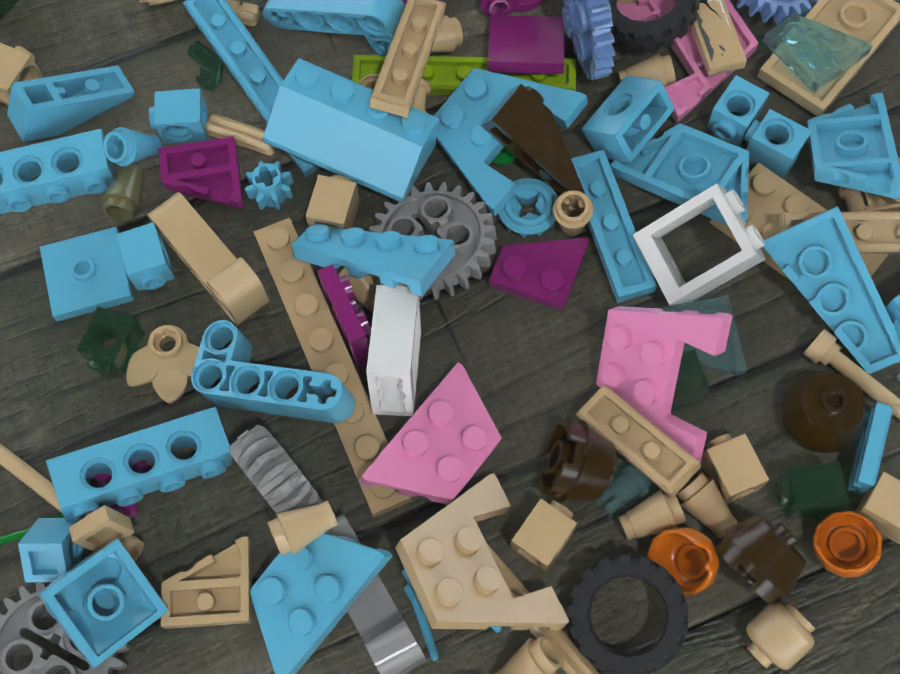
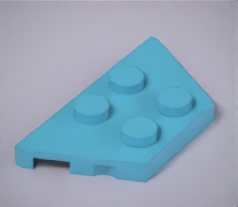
[807,92,900,199]
[610,123,749,226]
[249,531,393,674]

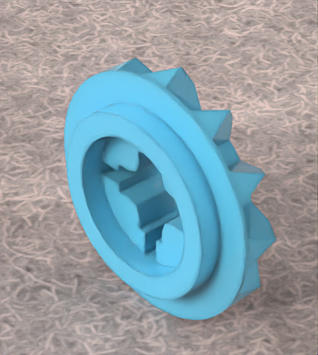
[498,178,558,238]

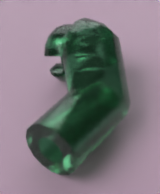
[188,41,224,90]

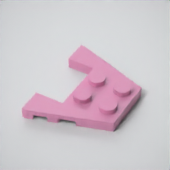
[617,0,758,123]
[596,306,733,464]

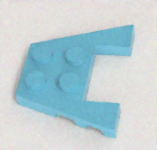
[434,68,588,216]

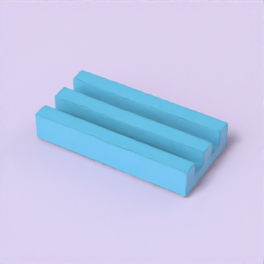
[846,402,893,496]

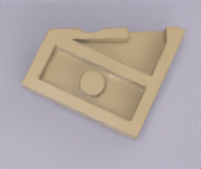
[161,536,252,629]

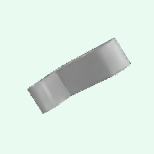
[328,513,427,674]

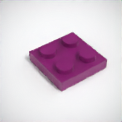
[317,264,371,370]

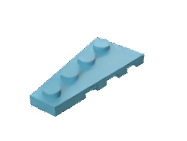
[763,206,900,374]
[291,224,456,296]

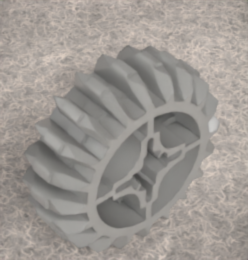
[230,425,323,513]

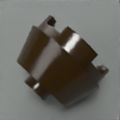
[782,373,866,453]
[538,420,615,503]
[716,514,806,604]

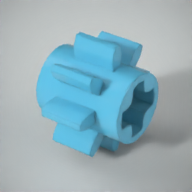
[245,161,294,210]

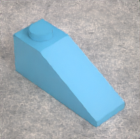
[7,65,135,142]

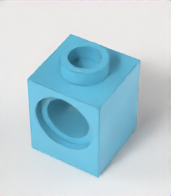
[706,75,770,147]
[149,88,208,144]
[744,109,812,178]
[115,222,176,291]
[18,518,86,582]

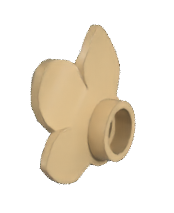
[126,325,200,404]

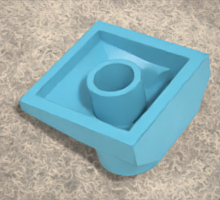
[38,538,169,668]

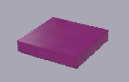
[488,15,564,74]

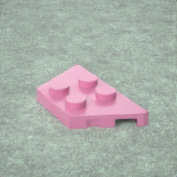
[359,362,502,505]

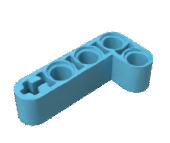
[262,0,405,55]
[191,320,355,423]

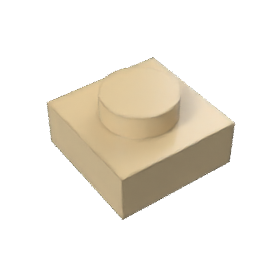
[68,505,134,552]

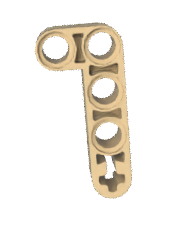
[147,192,270,326]

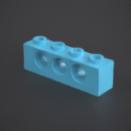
[0,129,117,214]
[46,406,232,521]

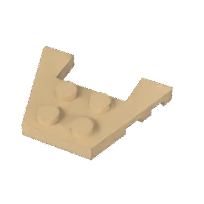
[395,473,570,631]

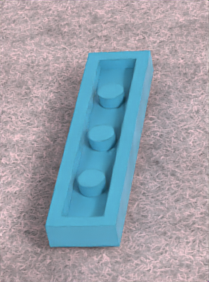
[571,150,657,303]

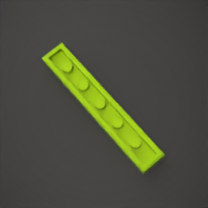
[352,55,576,96]

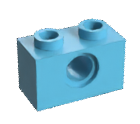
[582,76,675,163]

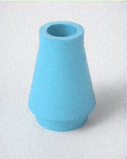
[103,127,162,166]

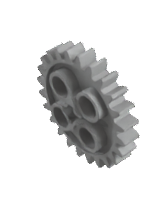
[369,182,497,300]
[0,582,130,674]

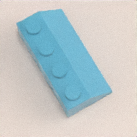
[263,58,439,203]

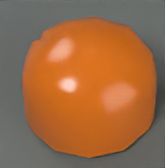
[813,511,882,578]
[647,528,719,595]

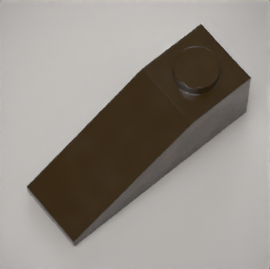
[481,84,585,195]

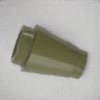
[101,164,144,222]

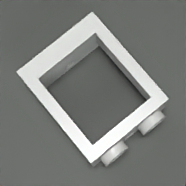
[633,183,766,308]
[366,284,421,416]

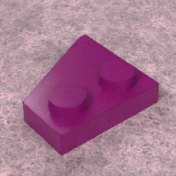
[158,136,245,209]
[489,238,589,312]

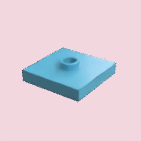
[40,227,135,322]

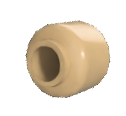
[746,602,815,670]

